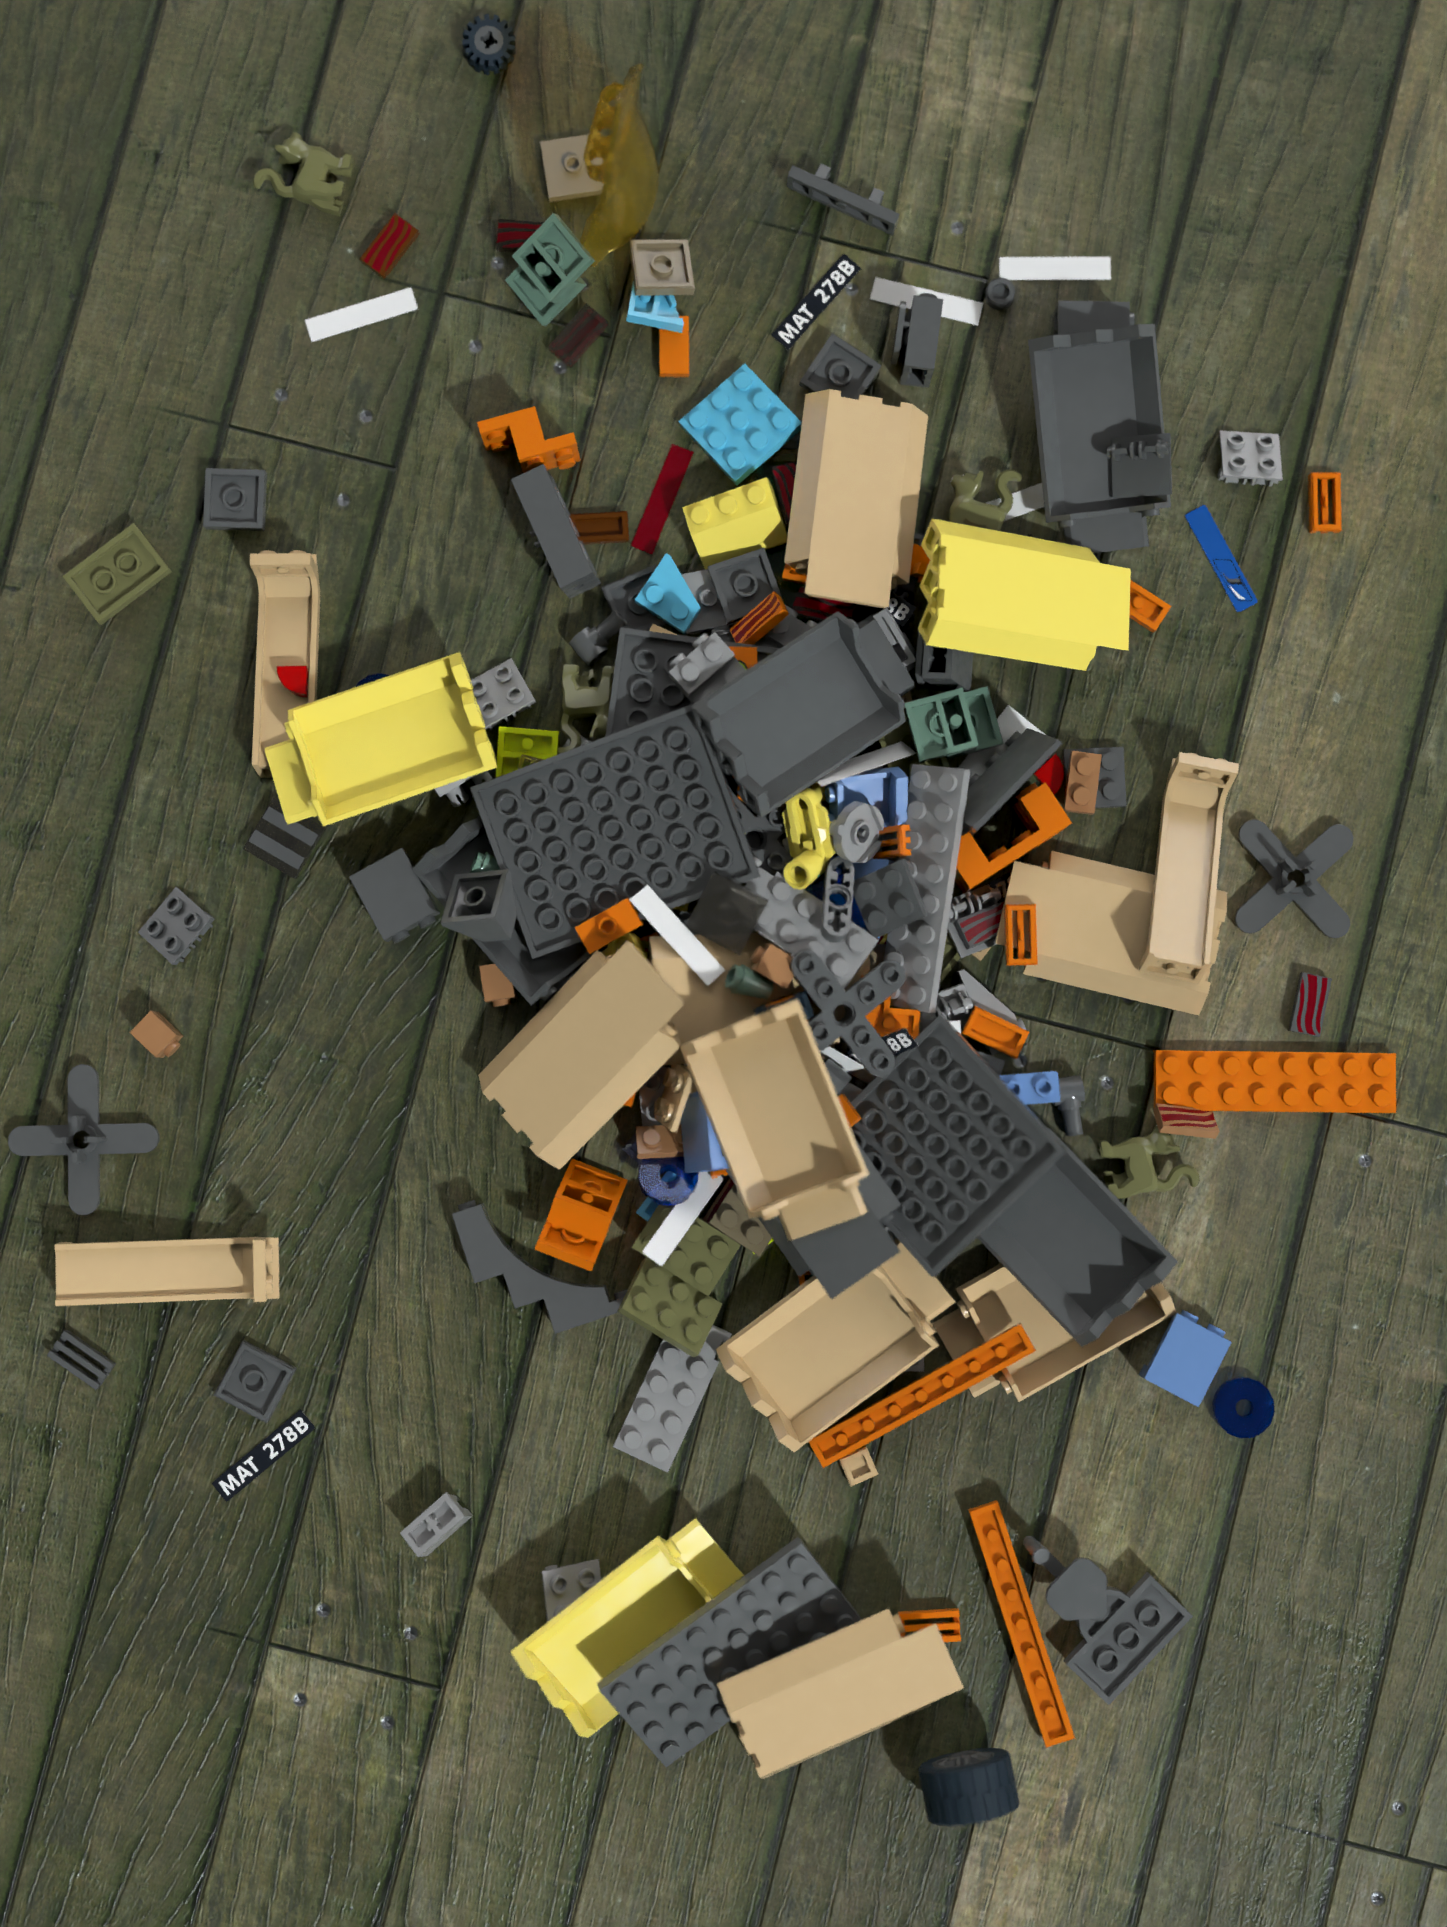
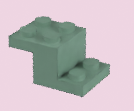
[505,213,595,326]
[904,686,1003,763]

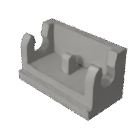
[400,1492,473,1557]

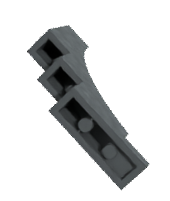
[452,1200,629,1334]

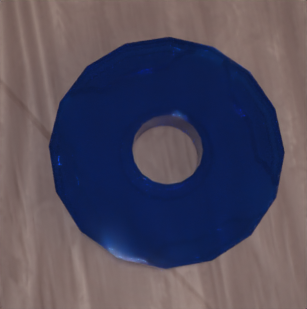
[638,1157,698,1206]
[1212,1377,1275,1438]

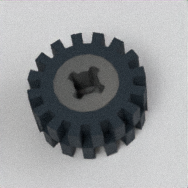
[462,14,516,75]

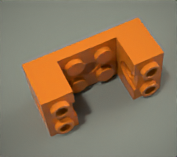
[955,782,1072,894]

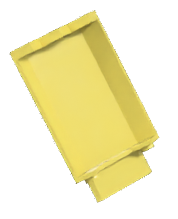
[918,519,1131,671]
[265,652,497,826]
[510,1518,744,1738]

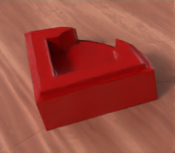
[277,666,309,698]
[1033,754,1064,795]

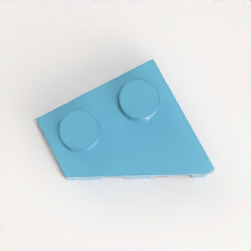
[626,281,684,333]
[635,553,701,635]

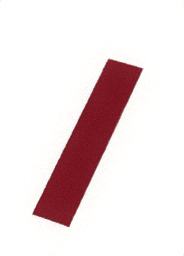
[631,444,694,554]

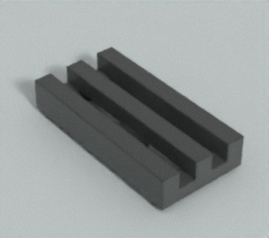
[47,1330,116,1390]

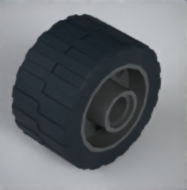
[918,1748,1019,1826]

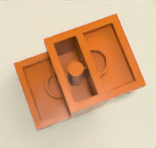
[477,406,581,473]
[534,1158,628,1272]

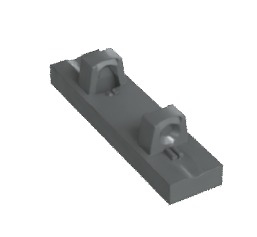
[787,164,900,236]

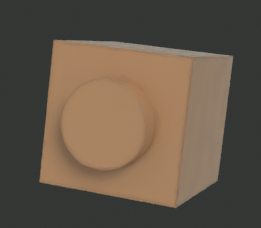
[750,943,794,989]
[479,964,517,1007]
[130,1010,183,1058]

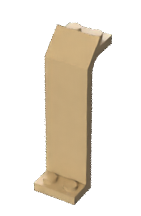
[250,550,320,778]
[1139,752,1239,984]
[55,1237,280,1306]

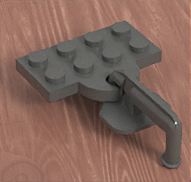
[1023,1536,1193,1705]

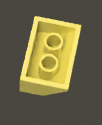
[682,477,788,570]

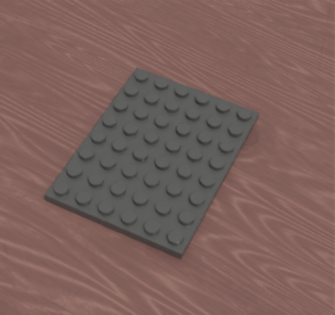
[470,703,761,959]

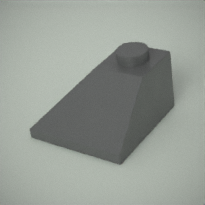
[441,869,517,942]

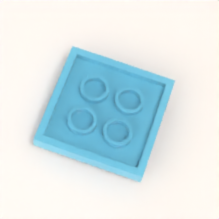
[678,364,802,486]

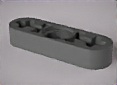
[820,857,855,943]

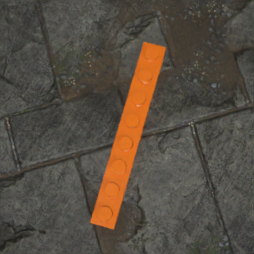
[809,1322,1036,1468]
[968,1500,1075,1748]

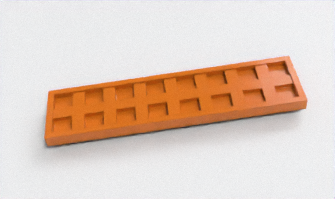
[1154,1050,1396,1113]

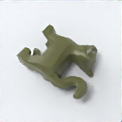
[252,133,355,217]
[949,469,1022,531]
[557,664,615,754]
[1099,1125,1200,1199]

